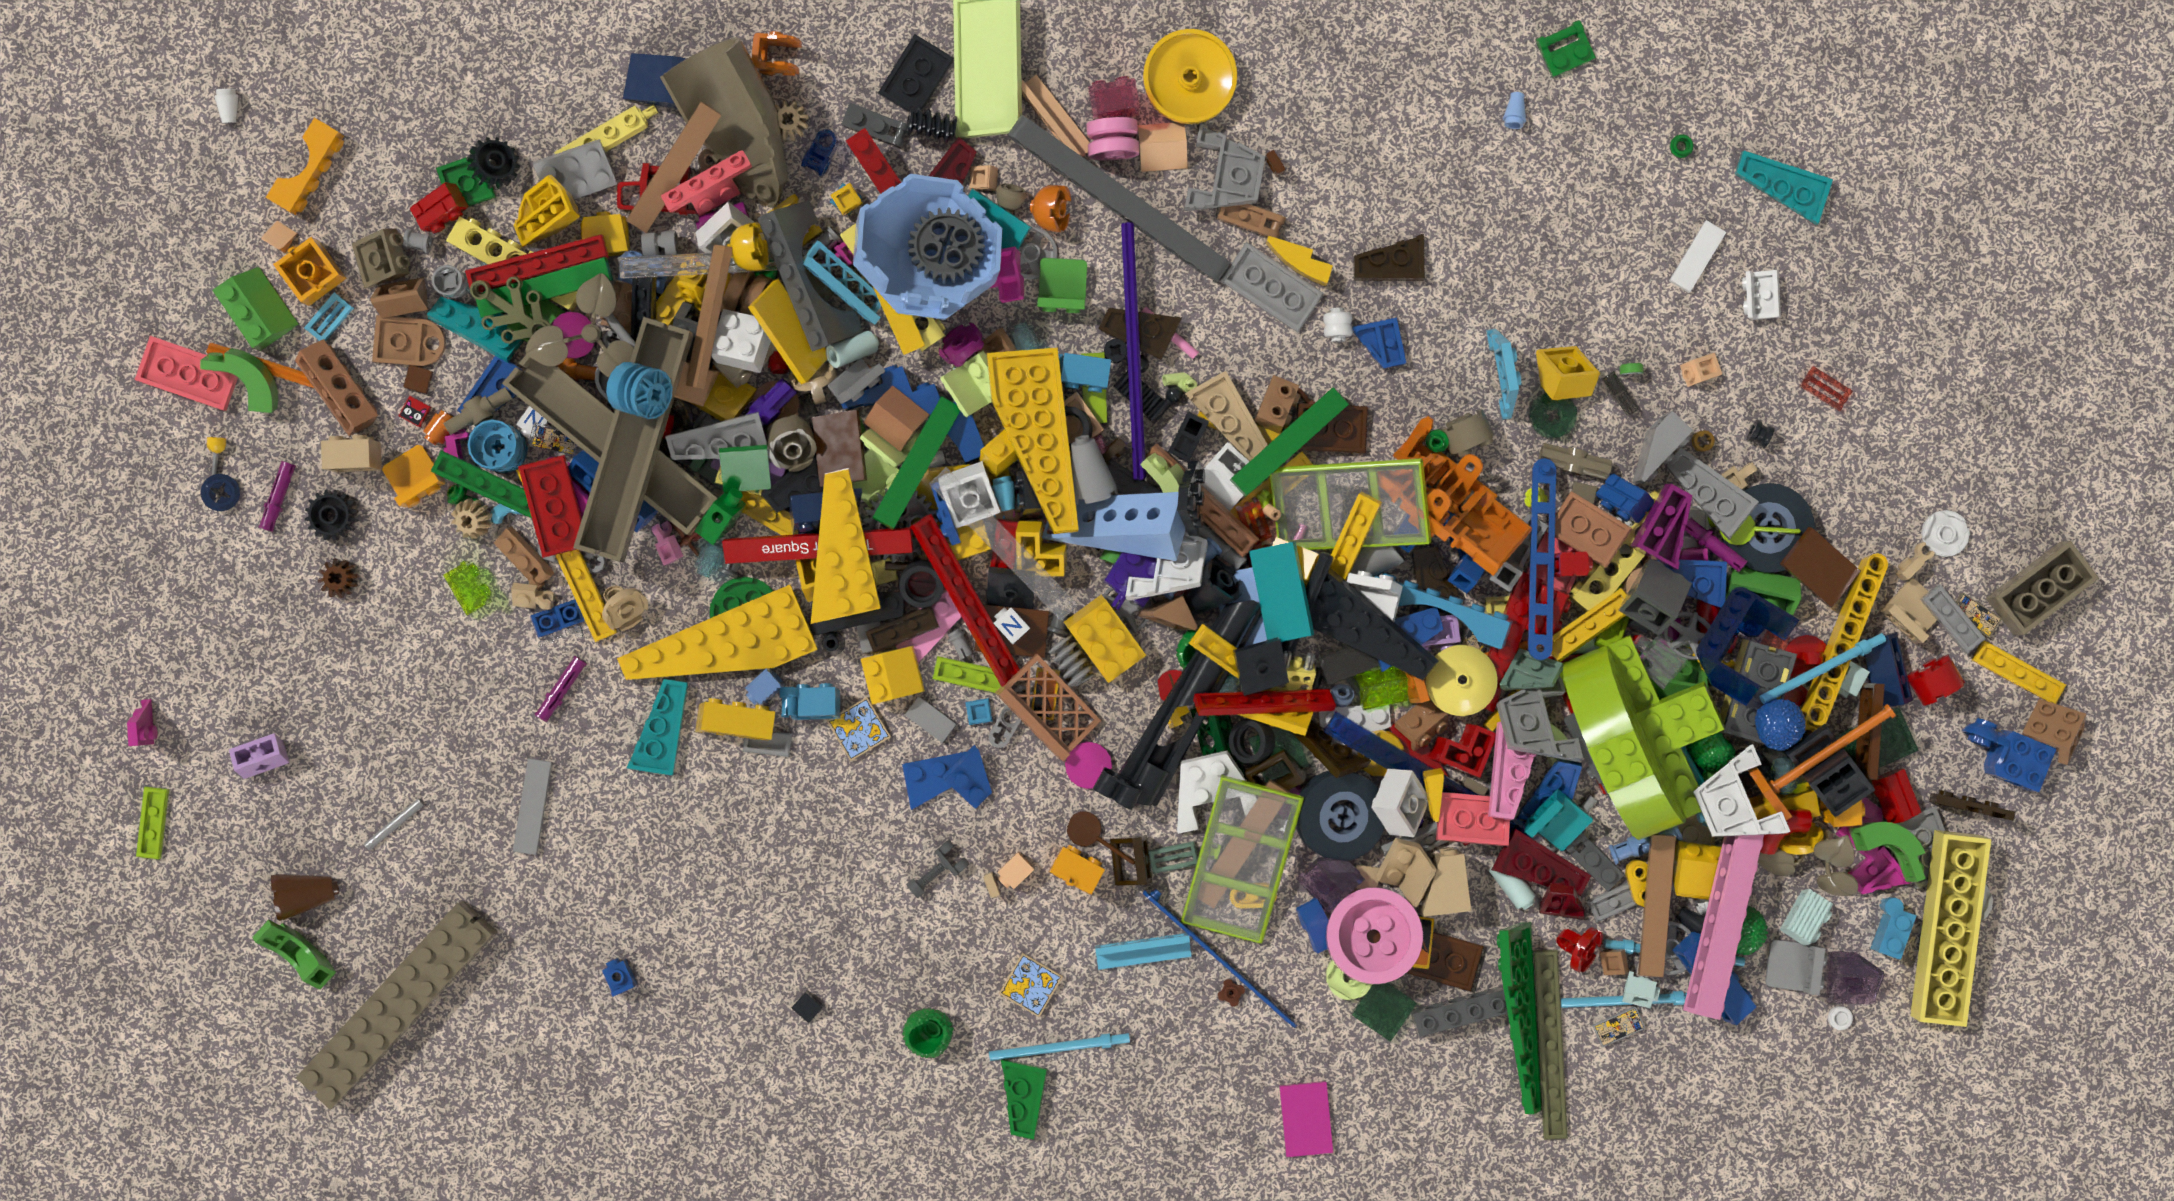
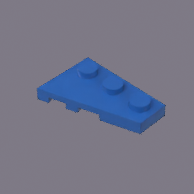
[457,356,525,414]
[1655,559,1727,609]
[1378,607,1444,672]
[902,751,967,810]
[1518,758,1582,820]

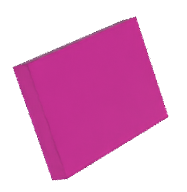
[1279,1081,1333,1157]

